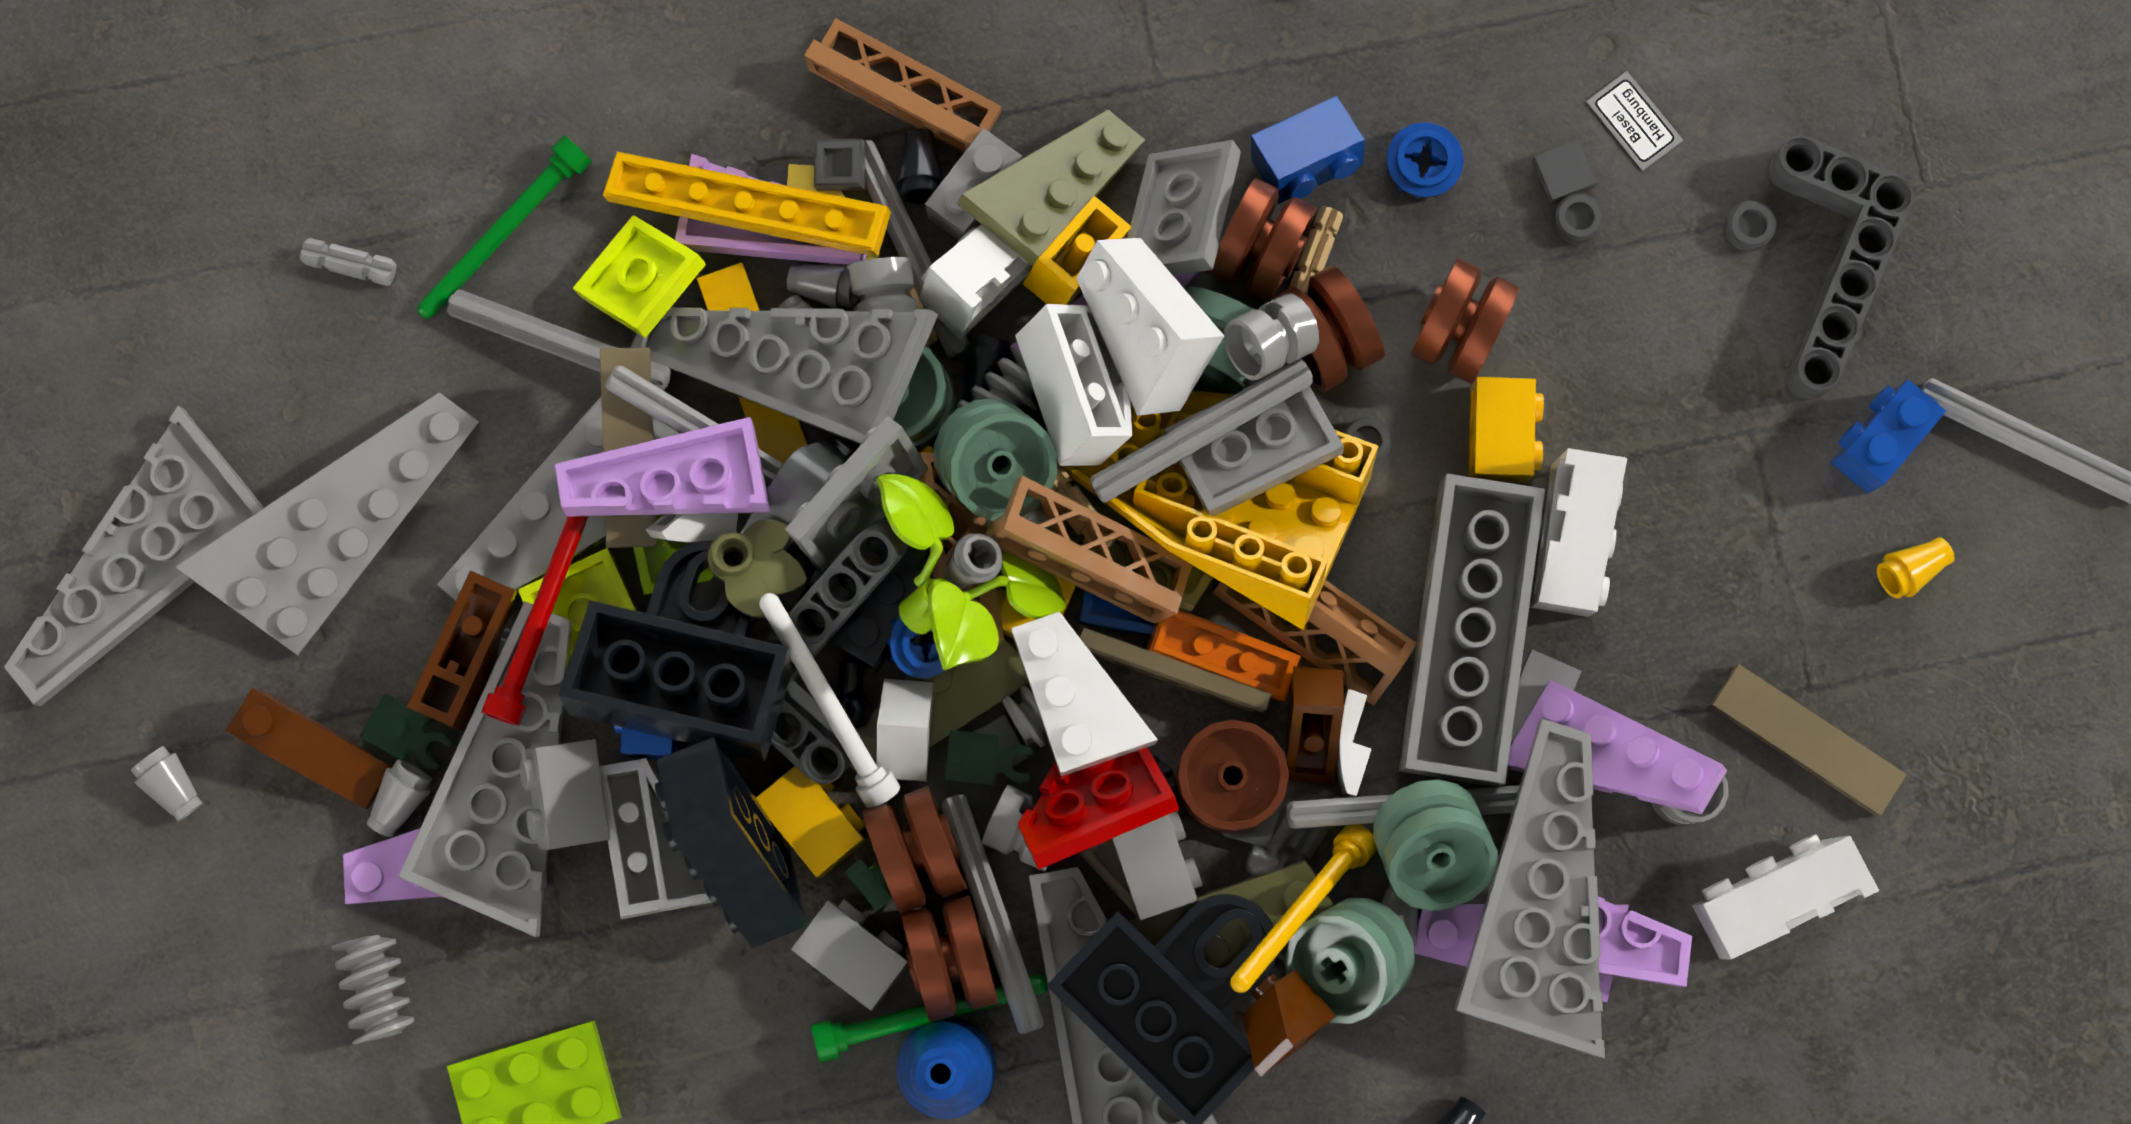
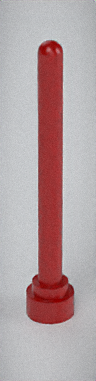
[481,516,589,726]

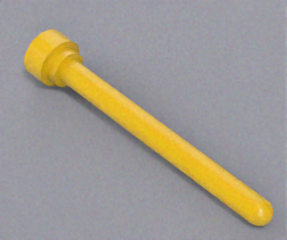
[1230,824,1377,993]

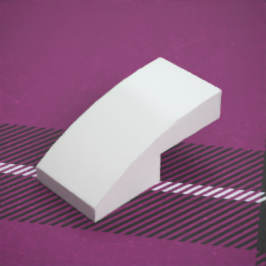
[1336,689,1371,797]

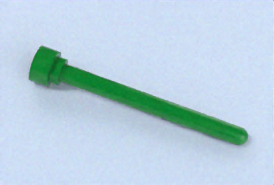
[417,135,593,319]
[811,974,1048,1063]

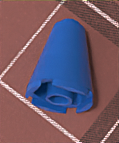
[896,1018,997,1119]

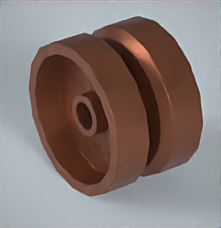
[1208,178,1317,303]
[1410,257,1520,384]
[1271,265,1385,393]
[1176,720,1289,833]
[862,786,967,914]
[901,895,998,1022]

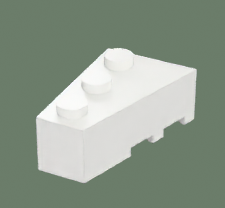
[1076,238,1224,416]
[599,758,711,919]
[1692,834,1879,959]

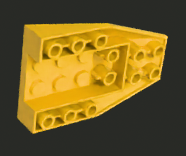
[1057,391,1379,630]

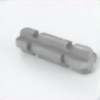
[300,238,397,286]

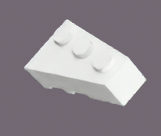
[919,224,1033,340]
[1015,304,1132,466]
[1531,448,1627,617]
[1011,612,1158,777]

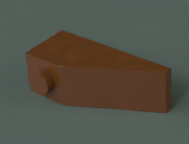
[407,570,517,732]
[225,688,393,809]

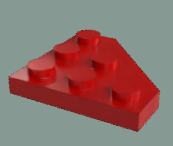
[1018,747,1179,870]

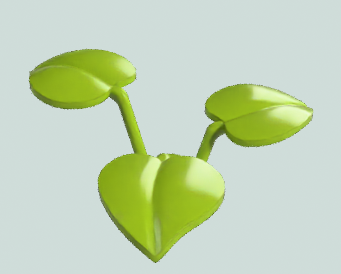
[875,474,1066,670]

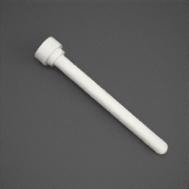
[759,593,900,808]

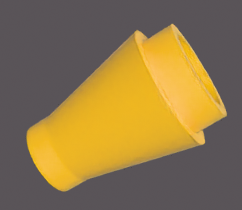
[1877,537,1955,599]

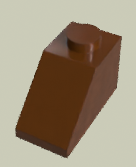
[1285,666,1344,783]
[1243,970,1336,1077]

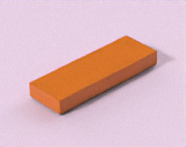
[1146,609,1300,702]

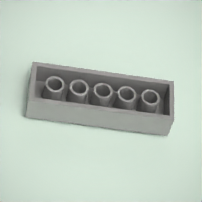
[1398,474,1545,787]

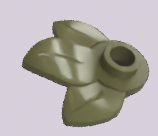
[708,519,807,619]

